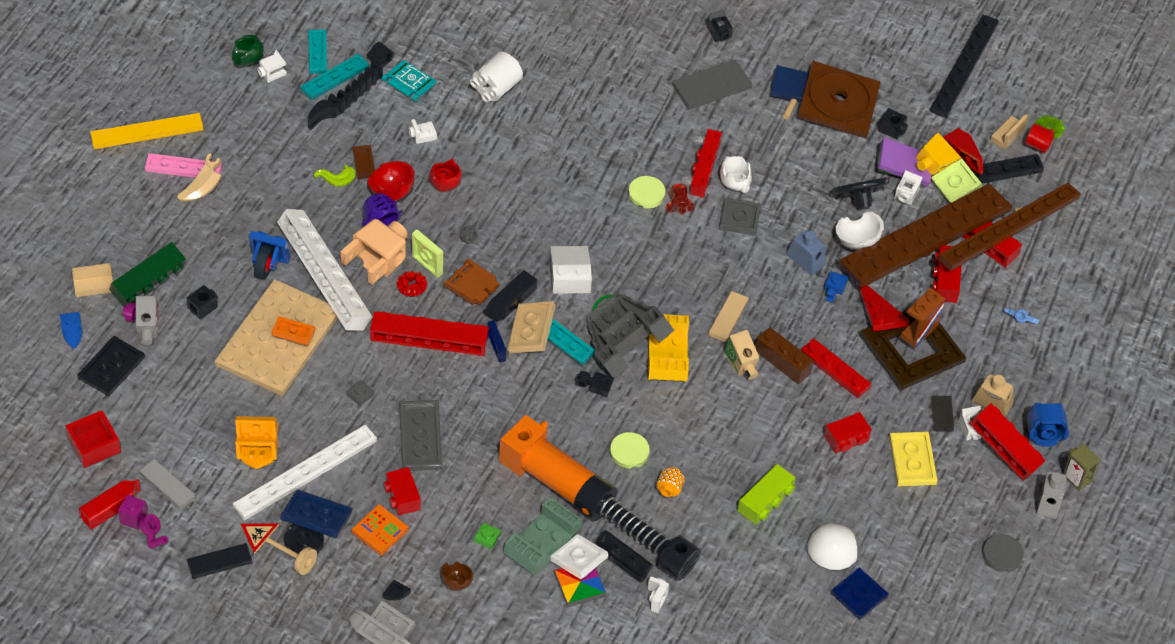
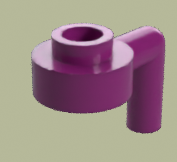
[122,301,158,323]
[139,514,168,549]

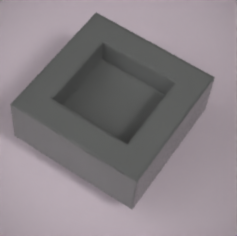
[346,379,374,406]

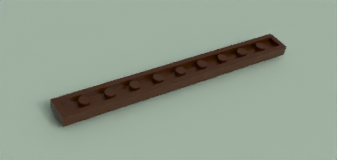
[938,183,1081,271]

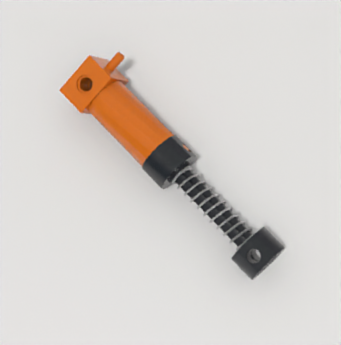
[499,415,701,581]

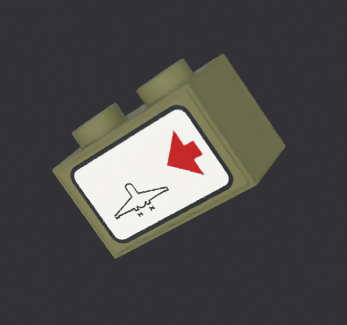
[1063,444,1101,491]

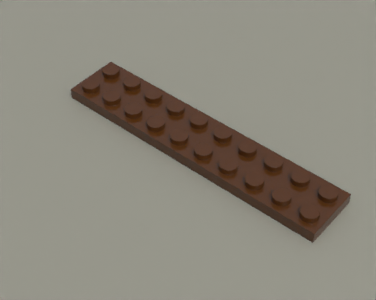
[839,183,1012,288]

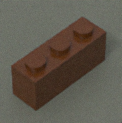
[756,327,814,385]

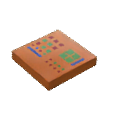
[351,504,409,556]

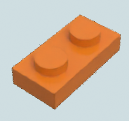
[272,316,315,346]

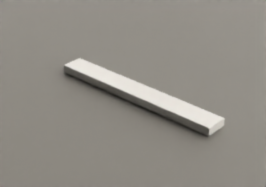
[233,425,377,521]

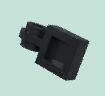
[575,371,614,397]

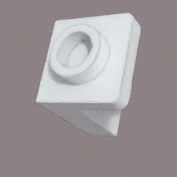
[408,119,437,144]
[648,576,669,613]

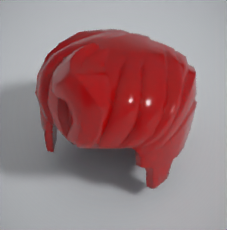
[429,158,462,192]

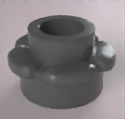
[461,225,478,243]

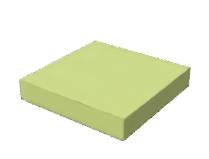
[931,158,982,203]
[412,230,443,278]

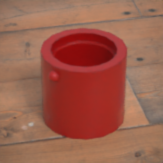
[1025,123,1055,154]

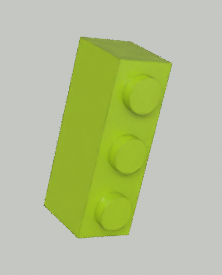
[738,464,796,525]

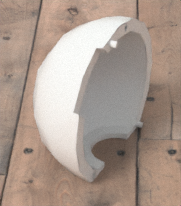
[836,212,884,251]
[807,523,857,570]

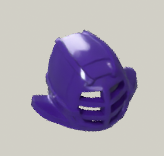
[362,193,403,227]

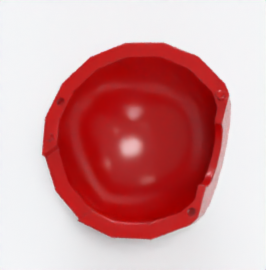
[367,161,415,201]

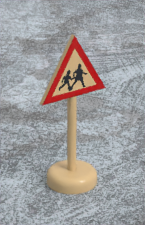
[241,523,317,575]

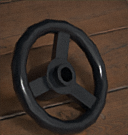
[832,177,889,209]

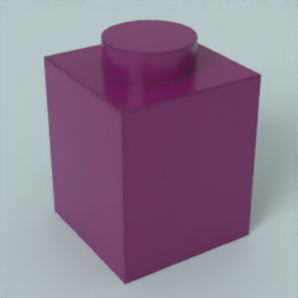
[118,495,148,530]

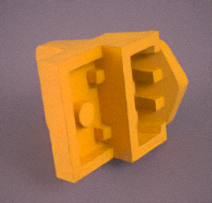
[235,416,279,470]

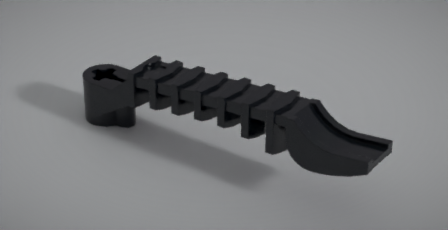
[307,42,394,130]

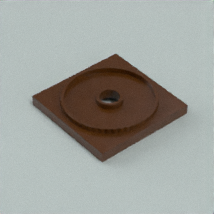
[797,60,881,138]

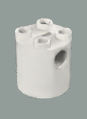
[470,51,523,103]

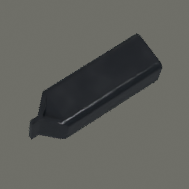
[483,270,537,322]

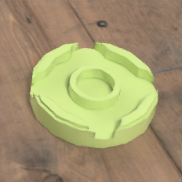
[628,176,666,209]
[610,432,649,469]

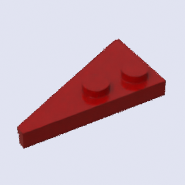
[858,285,909,331]

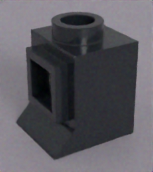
[707,10,733,42]

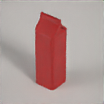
[78,479,141,530]

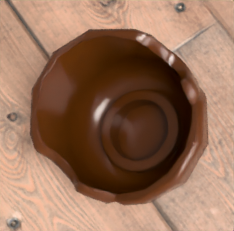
[441,561,473,591]

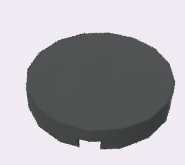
[983,534,1024,572]

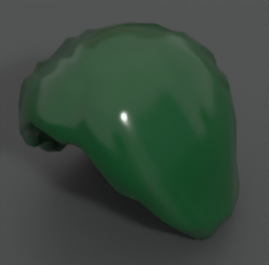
[232,35,264,67]

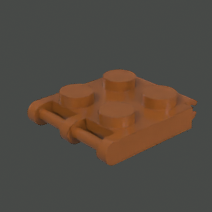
[443,259,499,305]

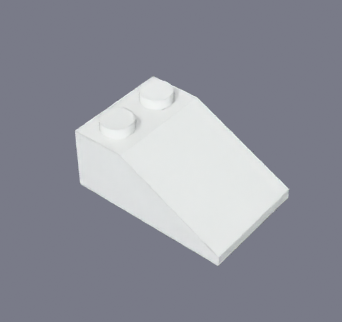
[550,246,592,294]

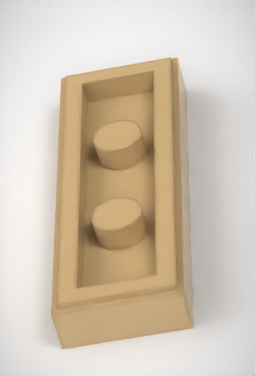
[709,291,749,343]

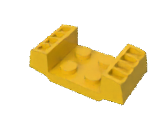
[648,314,689,382]

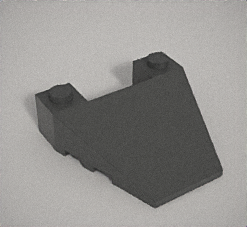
[586,292,675,379]

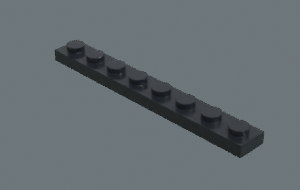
[930,14,999,118]

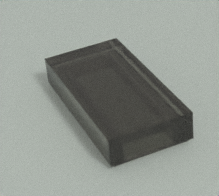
[931,395,954,432]

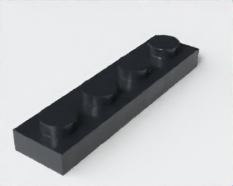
[970,154,1044,183]

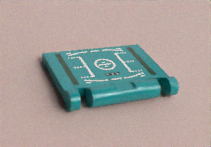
[382,60,437,102]

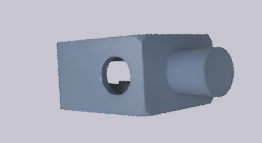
[787,230,825,276]

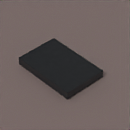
[77,336,145,397]

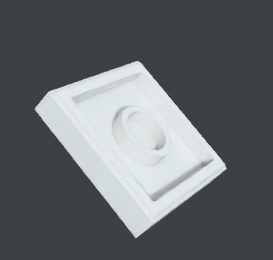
[550,534,608,579]

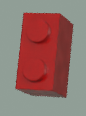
[824,412,872,454]
[383,467,421,516]

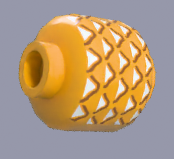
[656,467,685,497]

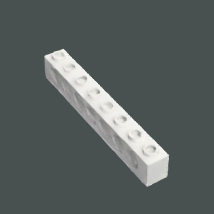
[277,209,372,331]

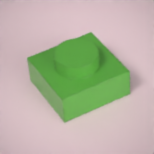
[474,523,501,550]

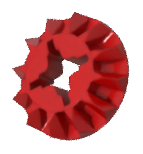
[397,269,427,297]

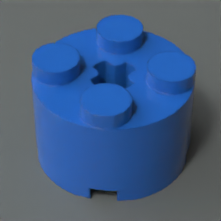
[1027,403,1069,447]

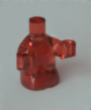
[666,184,695,214]

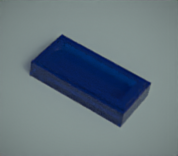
[487,320,507,363]

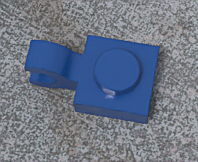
[824,271,848,303]

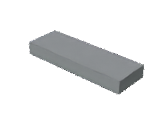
[139,459,196,510]

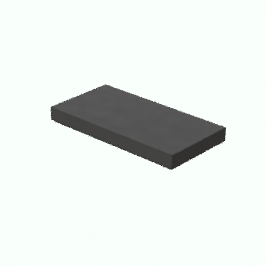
[672,59,752,110]
[399,400,442,471]

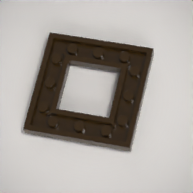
[860,310,966,390]

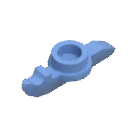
[1004,309,1040,324]

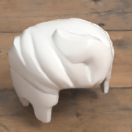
[720,156,752,193]

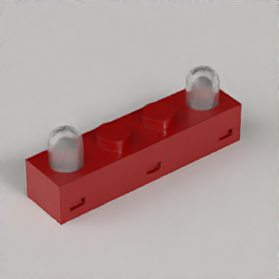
[680,129,722,198]

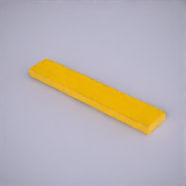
[90,113,203,149]

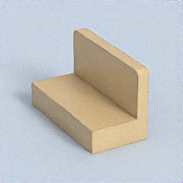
[990,114,1029,150]
[72,263,113,297]

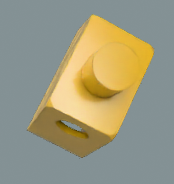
[916,133,961,176]

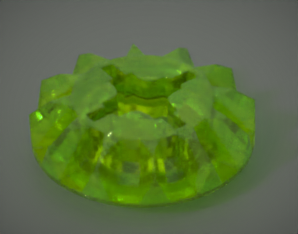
[1036,115,1065,139]

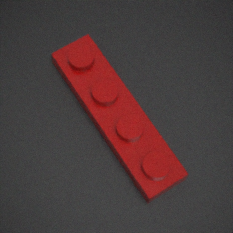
[801,338,872,398]

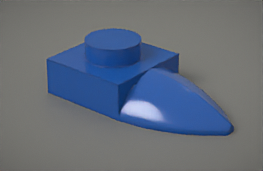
[60,312,82,349]

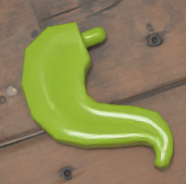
[314,165,355,187]

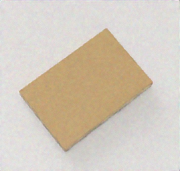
[507,301,556,353]

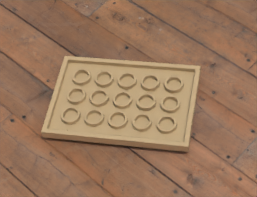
[215,279,338,396]

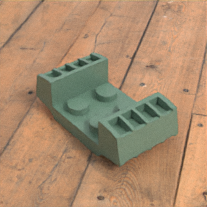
[503,497,583,576]

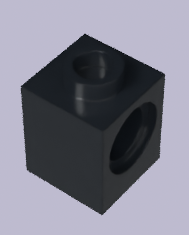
[878,108,908,140]
[186,285,218,320]

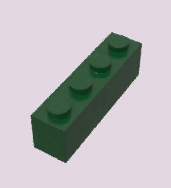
[109,242,186,307]

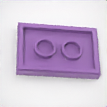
[878,137,931,187]

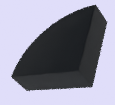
[382,580,411,601]

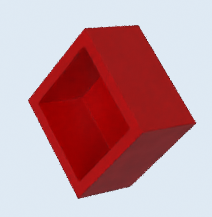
[65,410,121,468]

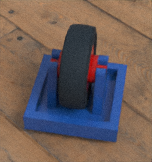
[249,231,291,279]

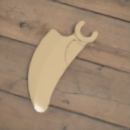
[177,154,221,202]

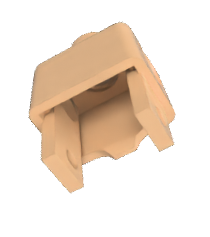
[341,219,408,285]

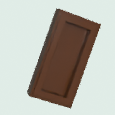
[353,145,375,179]

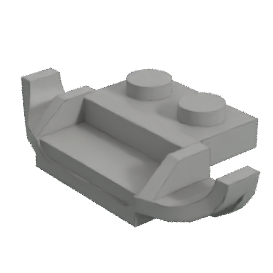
[349,601,416,644]

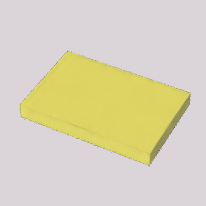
[889,432,937,486]

